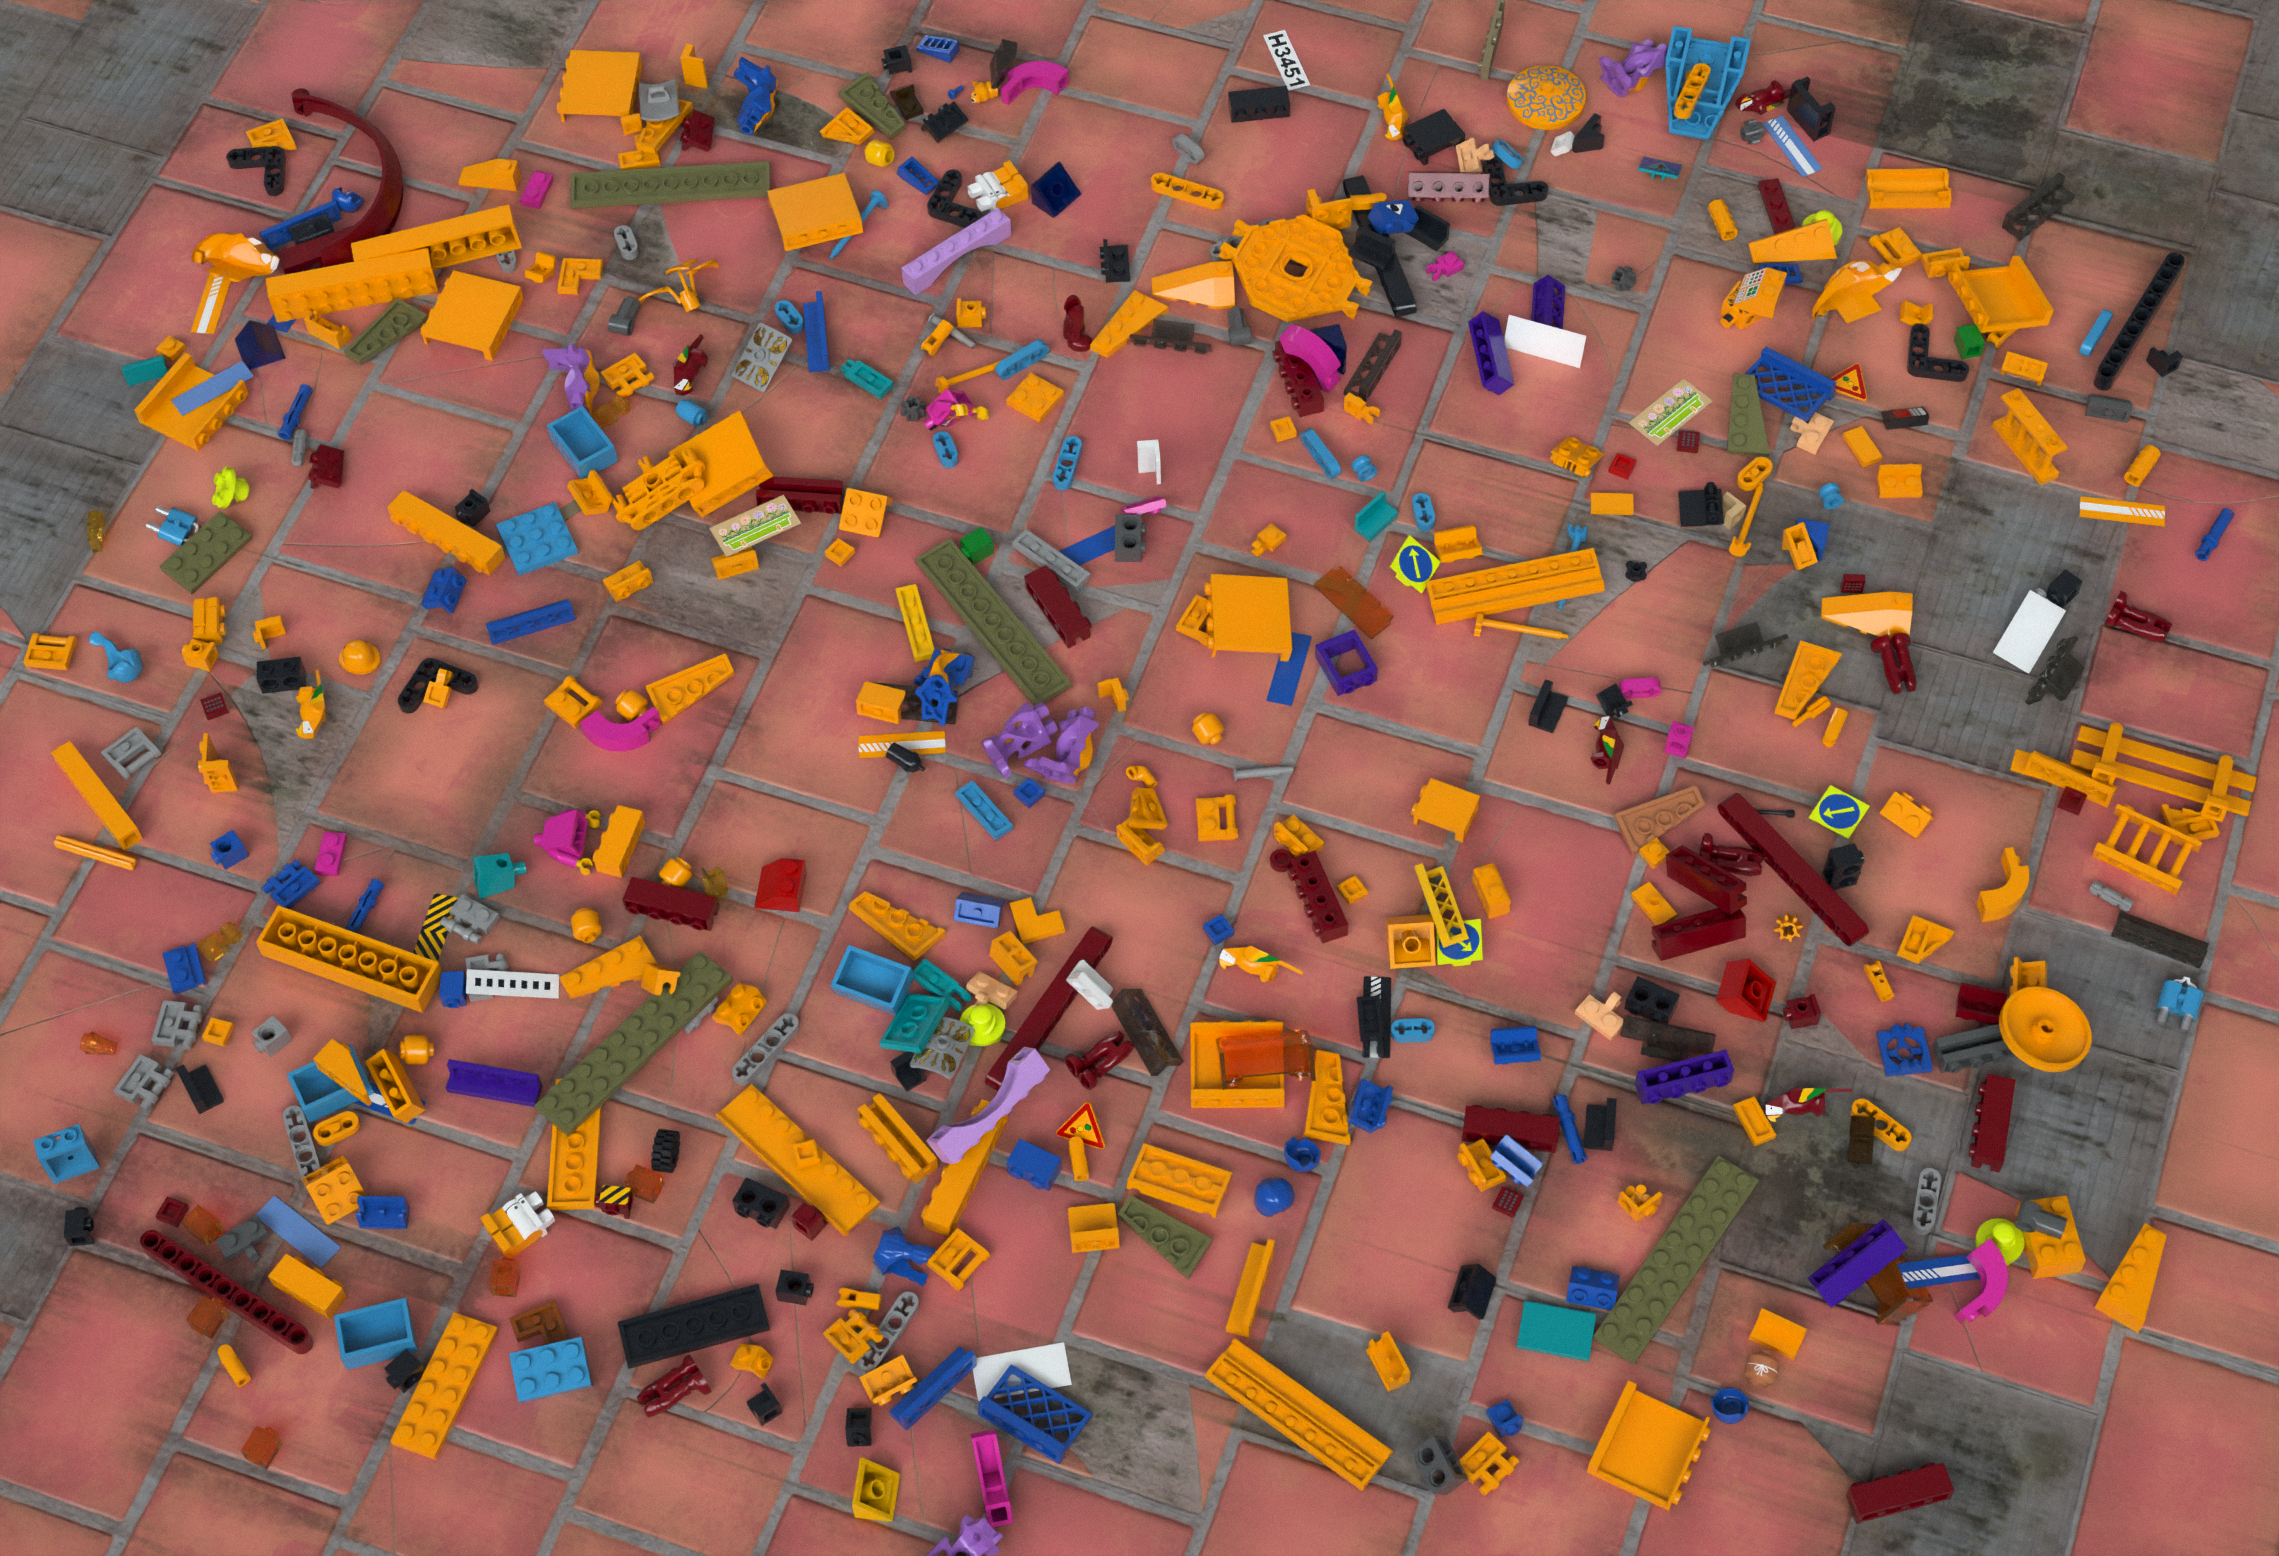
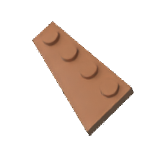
[1614,785,1705,855]

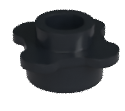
[1625,561,1647,582]

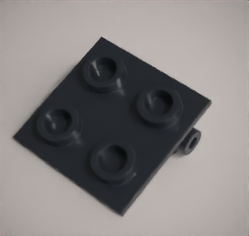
[1678,482,1724,527]

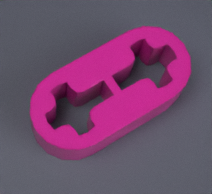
[1619,677,1661,698]

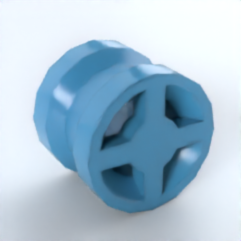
[1351,455,1378,482]
[1818,483,1844,509]

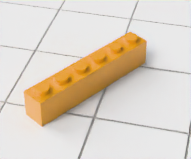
[387,490,505,576]
[921,1099,1009,1237]

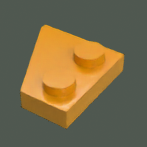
[246,118,297,150]
[1129,787,1168,830]
[2160,804,2220,846]
[1897,915,1955,964]

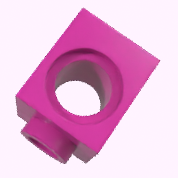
[1664,721,1694,759]

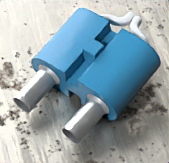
[146,506,199,547]
[2156,976,2204,1032]

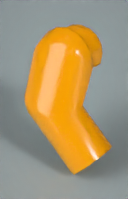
[1126,766,1158,788]

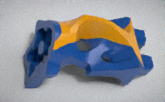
[734,57,778,135]
[915,648,975,726]

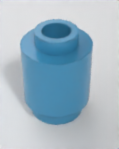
[676,399,707,427]

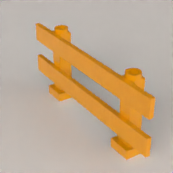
[2070,722,2257,822]

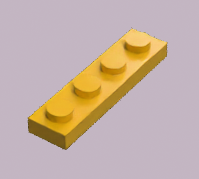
[895,584,934,662]

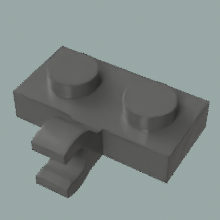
[215,1215,270,1264]

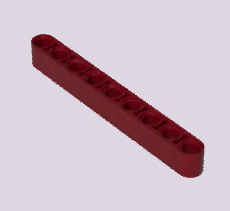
[1717,793,1869,947]
[985,926,1113,1091]
[140,1230,313,1354]

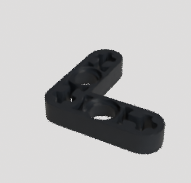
[226,146,286,196]
[1483,155,1548,206]
[927,170,982,228]
[1907,324,1969,382]
[398,658,478,714]

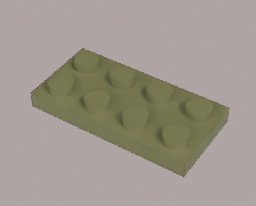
[160,511,252,595]

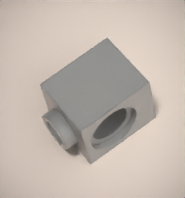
[251,1016,292,1058]

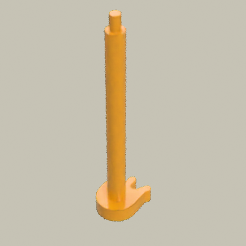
[935,360,1002,394]
[1729,483,1764,557]
[1473,612,1568,639]

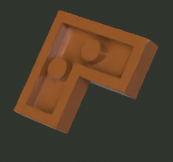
[509,1300,569,1345]

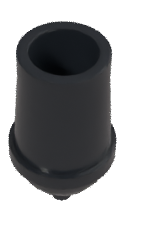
[886,742,926,773]

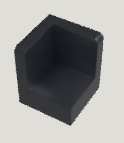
[2146,347,2183,377]
[890,1051,926,1092]
[747,1382,782,1426]

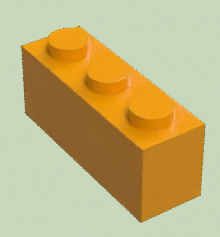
[593,805,646,878]
[365,1049,426,1123]
[268,1254,347,1320]

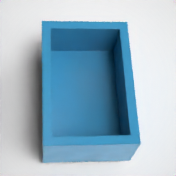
[547,406,618,479]
[830,945,915,1016]
[286,1044,374,1123]
[334,1297,419,1370]
[509,1337,594,1404]

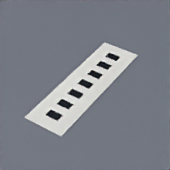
[466,969,559,999]

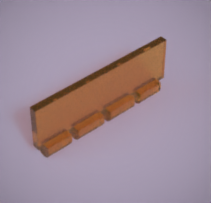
[1314,567,1394,640]

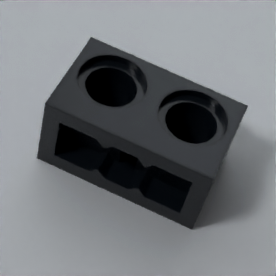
[257,657,306,694]
[1823,843,1864,890]
[1624,976,1680,1027]
[732,1177,790,1229]

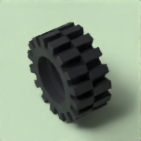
[651,1129,680,1173]

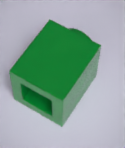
[1954,324,1985,359]
[960,527,994,565]

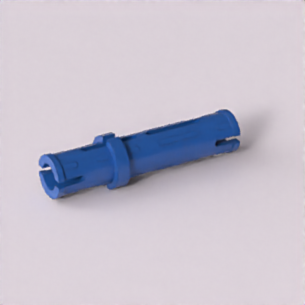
[278,384,313,440]
[2195,508,2235,561]
[345,879,384,933]
[1552,1094,1588,1164]

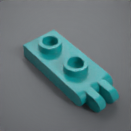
[840,359,894,400]

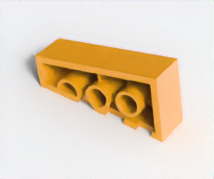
[2095,1223,2167,1333]

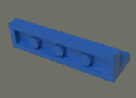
[259,200,342,250]
[803,291,830,372]
[486,599,575,645]
[889,1346,977,1431]

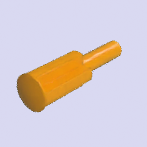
[1792,696,1831,727]

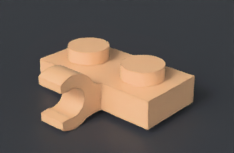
[1456,138,1495,172]
[1790,412,1834,455]
[966,971,1018,1010]
[1575,992,1626,1041]

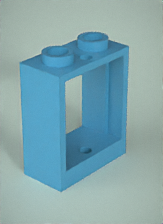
[33,1124,100,1184]

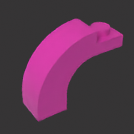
[1001,61,1069,105]
[1279,324,1341,392]
[580,707,661,751]
[1954,1238,2008,1323]

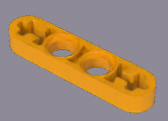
[1674,63,1711,119]
[1151,172,1224,210]

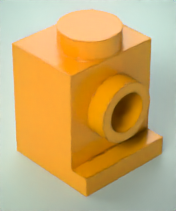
[956,298,986,327]
[182,639,219,672]

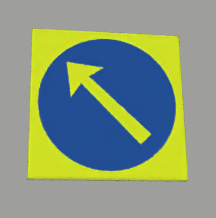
[1389,535,1441,593]
[1809,785,1870,839]
[1436,919,1483,967]

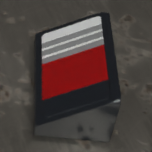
[1882,407,1929,430]

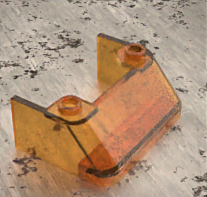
[1215,1030,1316,1090]
[1823,1222,1933,1325]

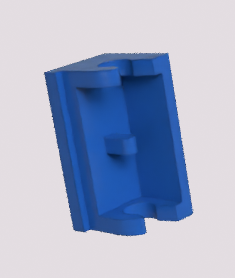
[356,1196,410,1229]

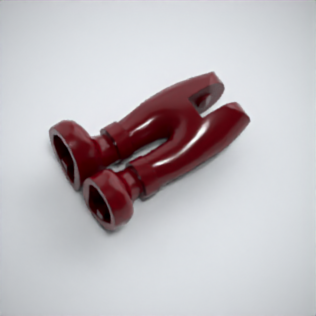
[1063,295,1092,352]
[2105,591,2172,643]
[1870,633,1916,695]
[1699,833,1763,877]
[1064,1030,1135,1090]
[636,1354,712,1418]

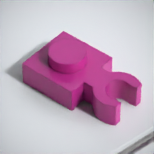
[1426,250,1464,281]

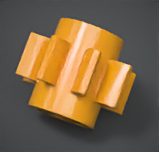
[1774,912,1803,942]

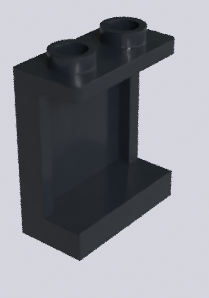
[1787,77,1836,142]
[1402,109,1466,165]

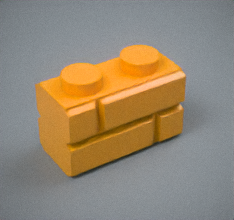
[193,597,227,645]
[1472,863,1511,919]

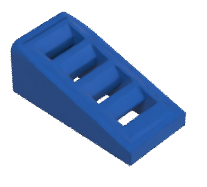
[916,35,959,63]
[897,156,940,195]
[1758,263,1803,285]

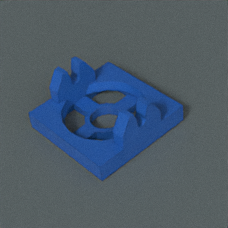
[1876,1023,1933,1077]

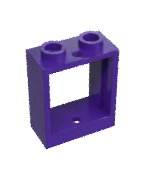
[1315,629,1378,696]

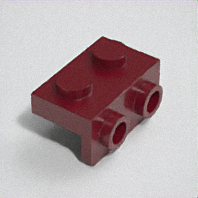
[680,109,715,152]
[308,444,344,489]
[1955,983,2007,1025]

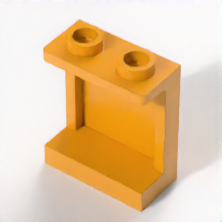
[1411,778,1480,843]

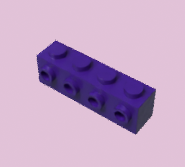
[1468,311,1514,395]
[1635,1050,1734,1104]
[1807,1219,1908,1308]

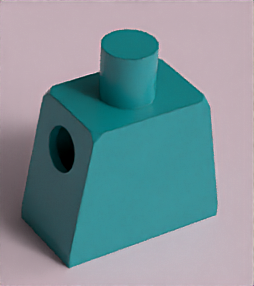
[473,853,526,899]

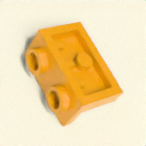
[1876,463,1923,498]
[603,560,653,602]
[1274,814,1324,857]

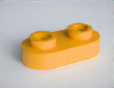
[1737,457,1773,491]
[313,1111,360,1146]

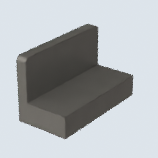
[2085,394,2133,423]

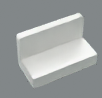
[1137,439,1161,484]
[1066,960,1113,1010]

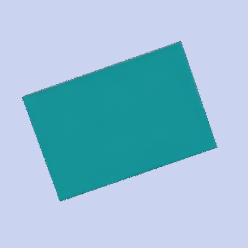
[879,993,950,1053]
[1516,1301,1596,1362]

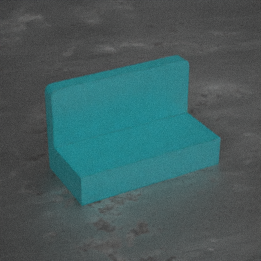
[122,355,168,386]
[1354,491,1398,542]

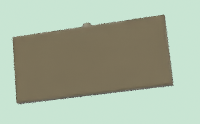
[559,500,582,522]

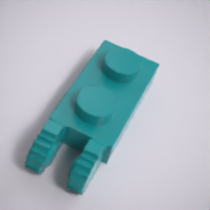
[913,958,972,1012]

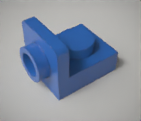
[1486,1399,1523,1438]

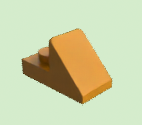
[1782,522,1818,570]

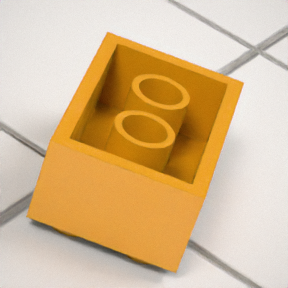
[2014,1195,2086,1279]

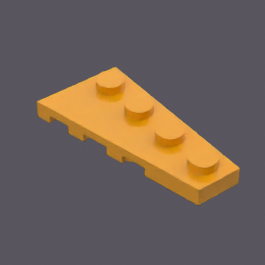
[1774,640,1842,720]

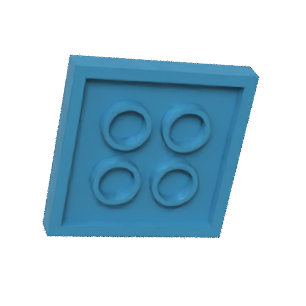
[496,502,578,576]

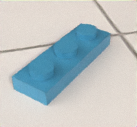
[955,780,1013,841]

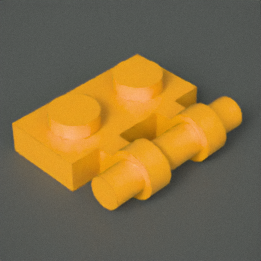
[600,352,655,399]
[822,1309,883,1365]
[1459,1431,1519,1496]

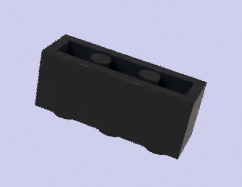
[1228,86,1290,123]

